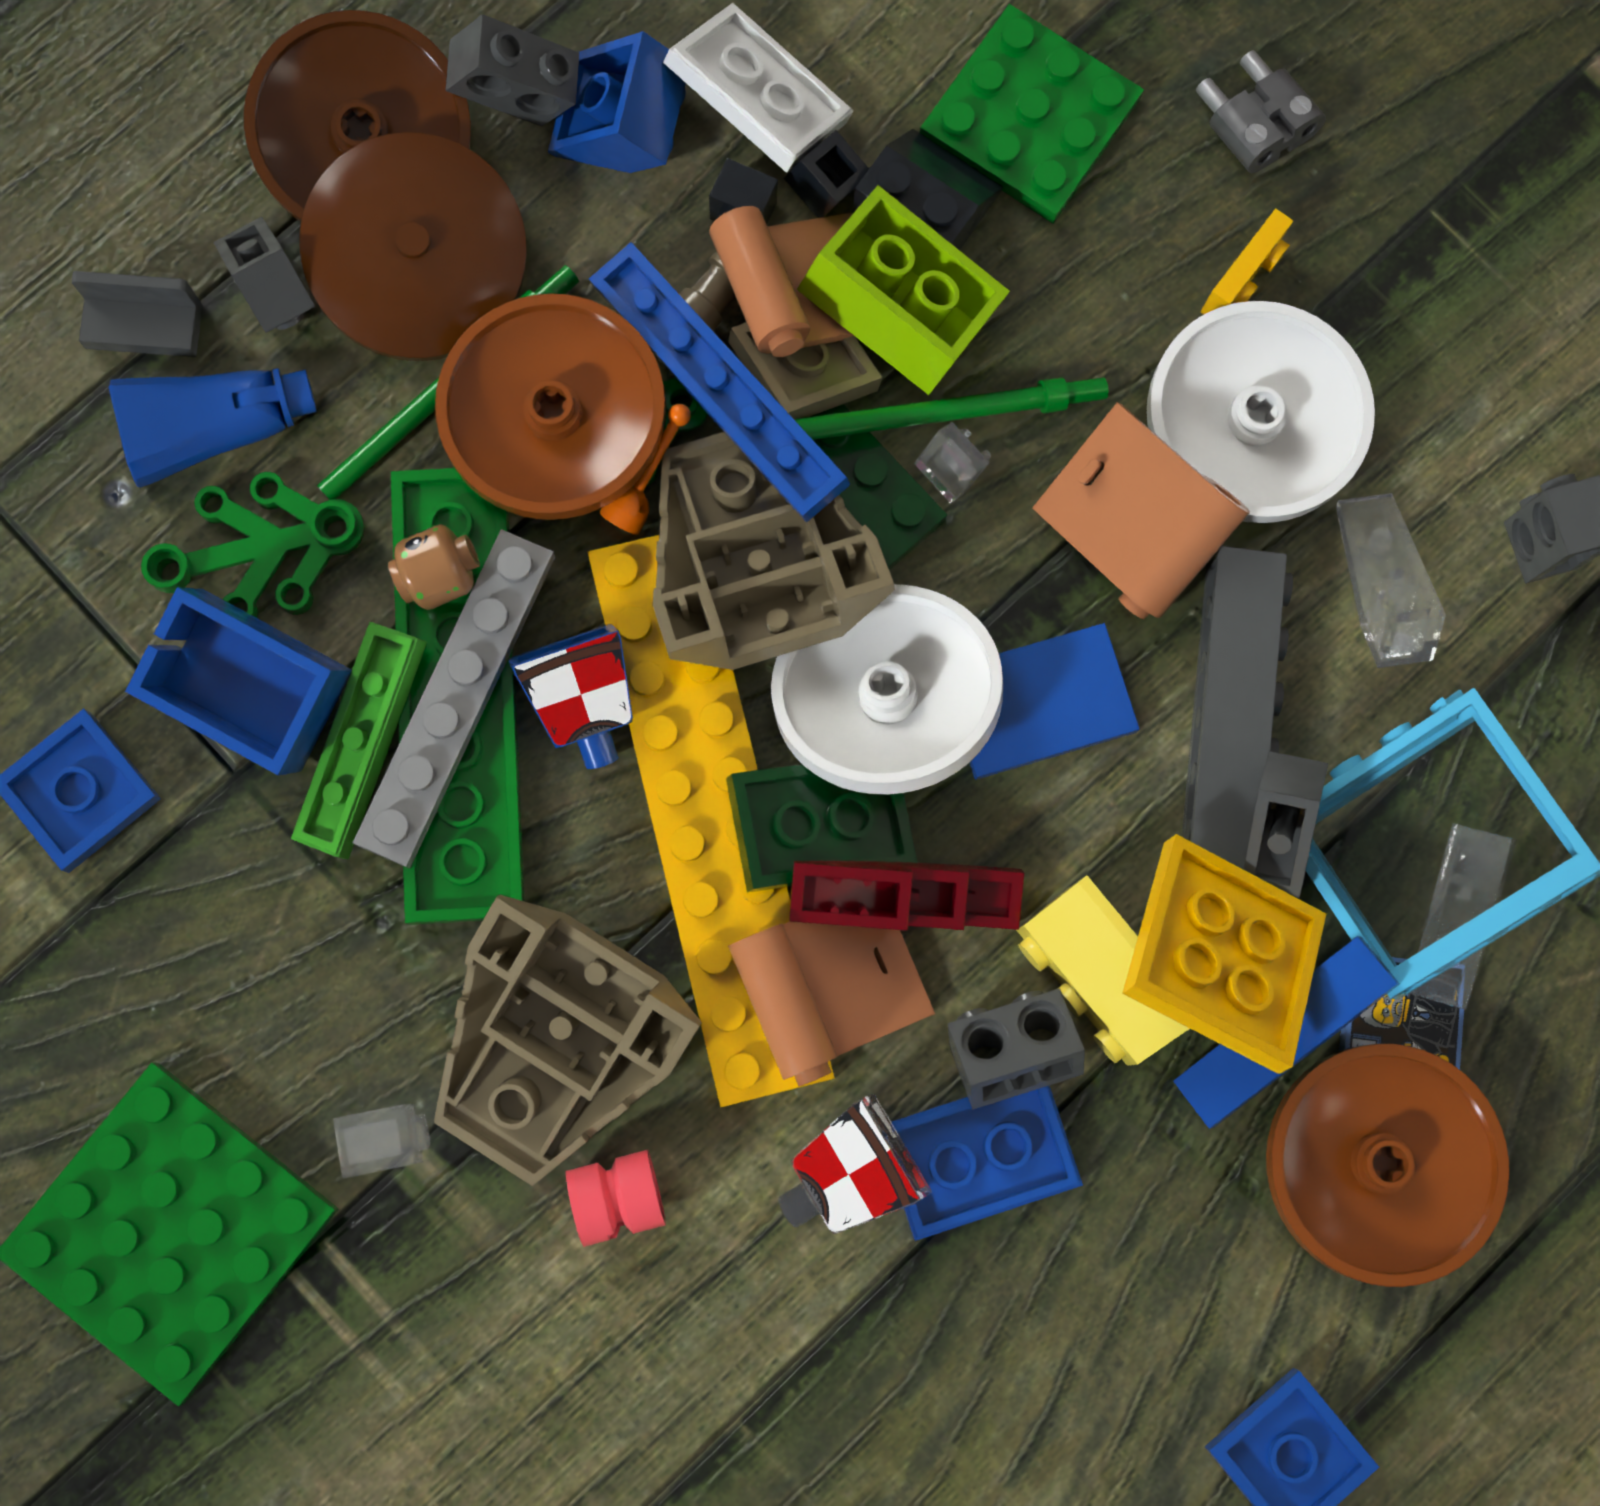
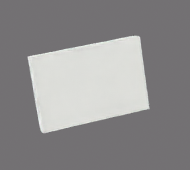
[663,3,853,173]

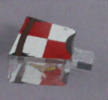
[778,1094,932,1234]

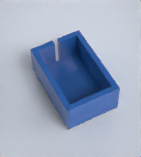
[125,587,352,775]

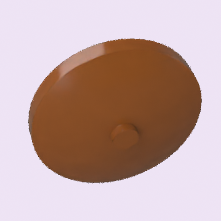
[435,294,666,520]
[1266,1044,1509,1287]

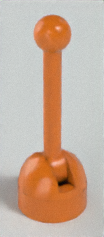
[600,404,691,535]

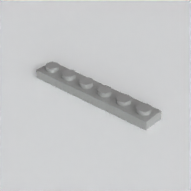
[353,529,555,869]

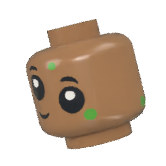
[388,524,480,610]

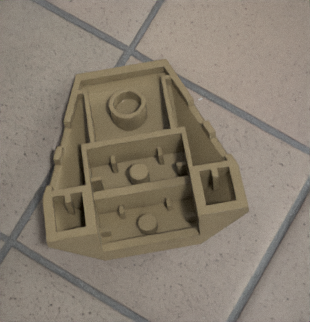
[653,432,895,670]
[434,895,702,1186]

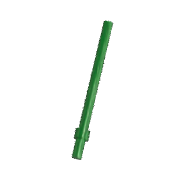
[316,265,580,500]
[794,377,1109,440]

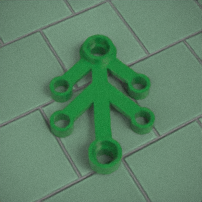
[141,472,365,618]

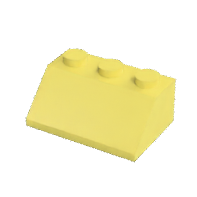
[1016,875,1190,1066]

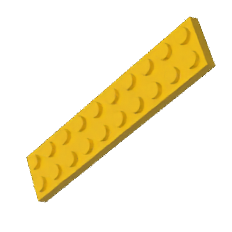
[587,535,835,1107]

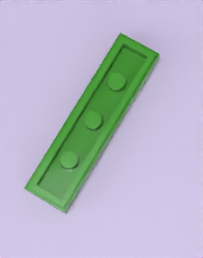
[291,622,427,860]

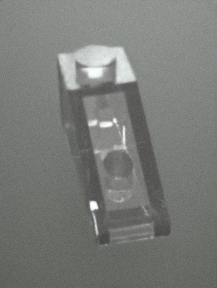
[1336,493,1446,668]
[1409,823,1517,1010]

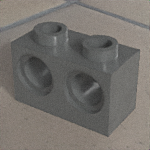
[446,14,579,126]
[1504,474,1600,584]
[948,988,1085,1110]

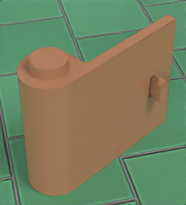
[709,206,854,357]
[1032,402,1250,620]
[728,922,935,1087]

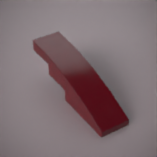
[789,861,1025,931]

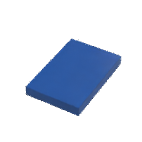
[969,623,1140,780]
[890,1085,1083,1241]

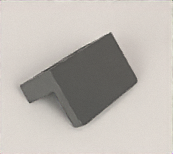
[72,271,203,357]

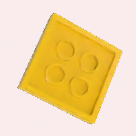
[1122,834,1326,1074]

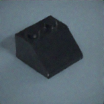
[852,129,1003,250]

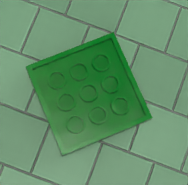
[0,1062,339,1407]

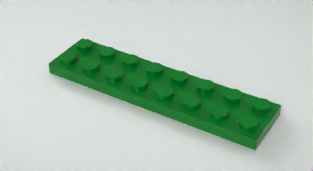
[391,468,524,925]

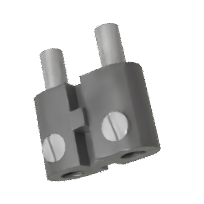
[1196,50,1326,173]

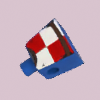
[508,624,633,769]

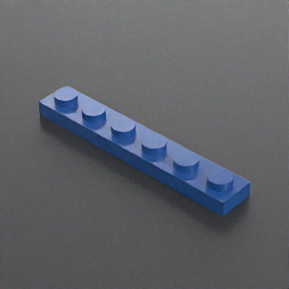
[589,242,850,523]

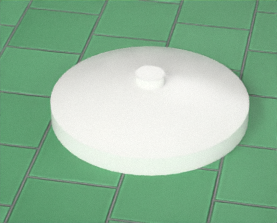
[1147,301,1375,523]
[771,584,1003,794]

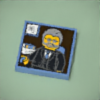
[1339,957,1467,1070]

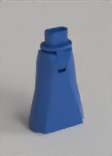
[109,368,317,488]

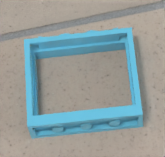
[1306,688,1600,1000]

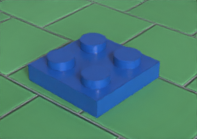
[0,708,161,873]
[1205,1368,1379,1506]

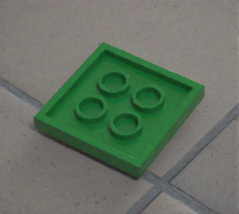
[919,4,1144,224]

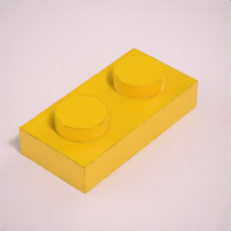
[1200,208,1293,314]

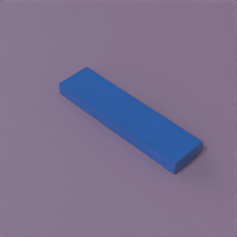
[1173,936,1400,1129]

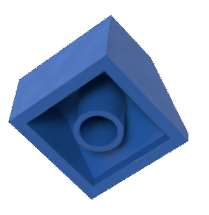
[548,31,686,173]

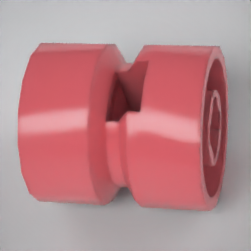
[566,1150,666,1247]

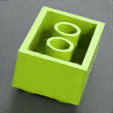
[797,185,1010,395]

